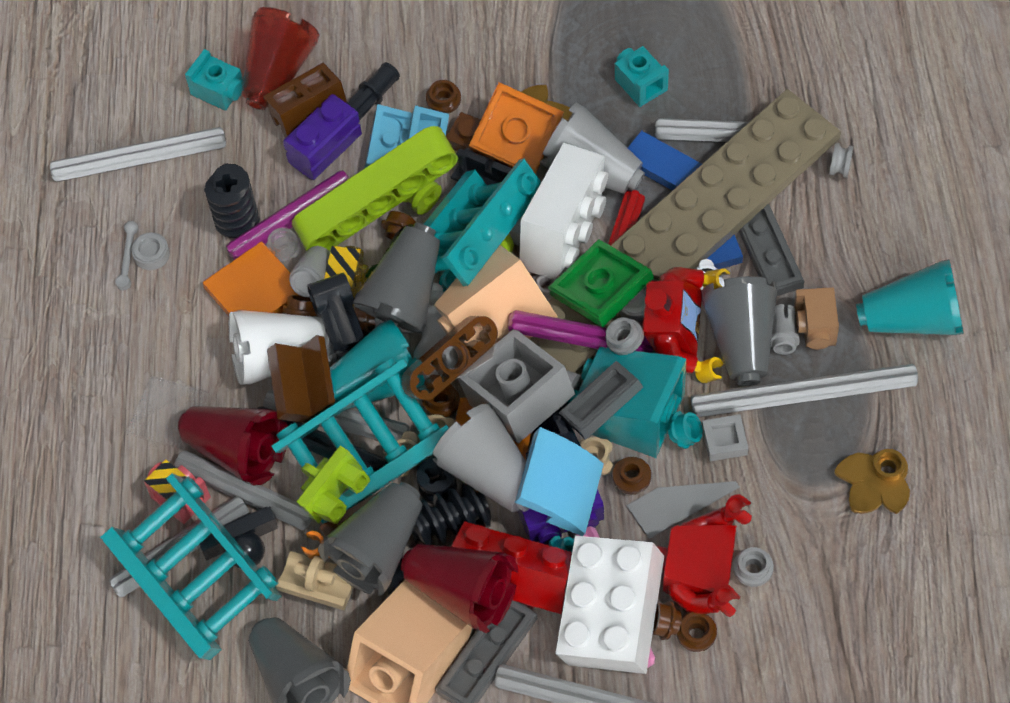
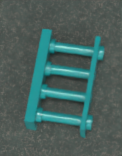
[424,159,541,286]
[272,358,450,524]
[100,473,282,660]

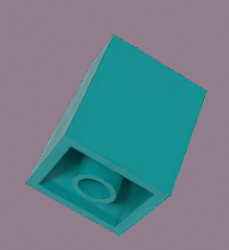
[567,347,686,458]

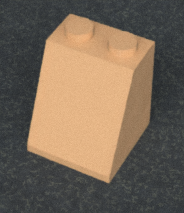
[434,245,558,345]
[347,580,472,703]

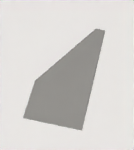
[626,481,740,539]

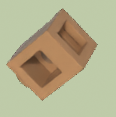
[794,287,839,350]

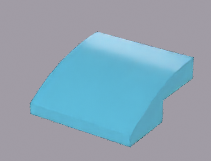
[364,104,449,169]
[515,427,604,536]

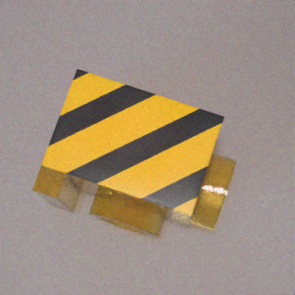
[324,246,369,306]

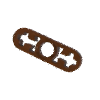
[402,316,498,400]

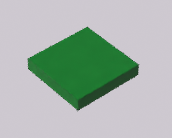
[548,239,654,328]

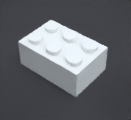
[519,143,608,279]
[556,536,664,674]

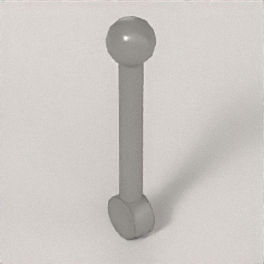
[115,221,138,291]

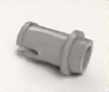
[771,304,800,355]

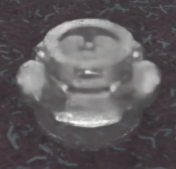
[266,228,302,263]

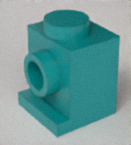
[614,46,669,107]
[185,49,245,111]

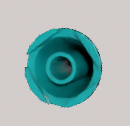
[856,259,964,335]
[330,320,425,410]

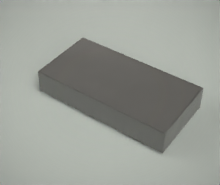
[559,361,643,440]

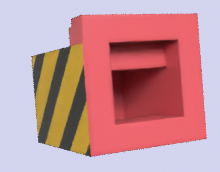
[144,459,211,524]

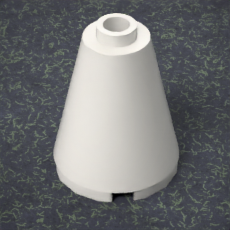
[228,310,332,385]

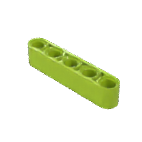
[292,126,458,251]

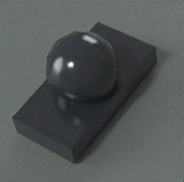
[199,506,278,569]

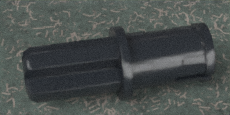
[347,62,400,120]

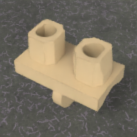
[276,551,354,610]

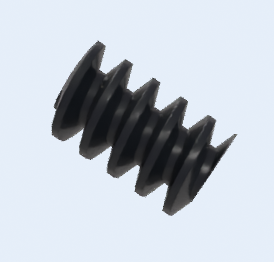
[204,163,260,238]
[412,483,491,545]

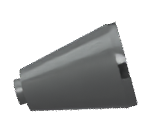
[353,223,440,333]
[702,276,777,386]
[318,482,422,596]
[248,617,351,703]

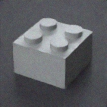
[458,329,575,444]

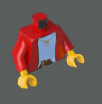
[643,267,730,383]

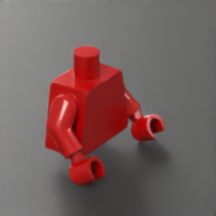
[657,494,752,617]

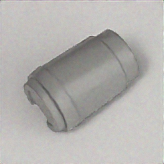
[289,246,330,297]

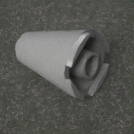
[540,102,645,194]
[433,404,530,512]

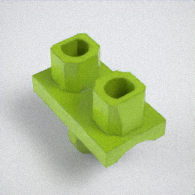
[296,445,370,524]

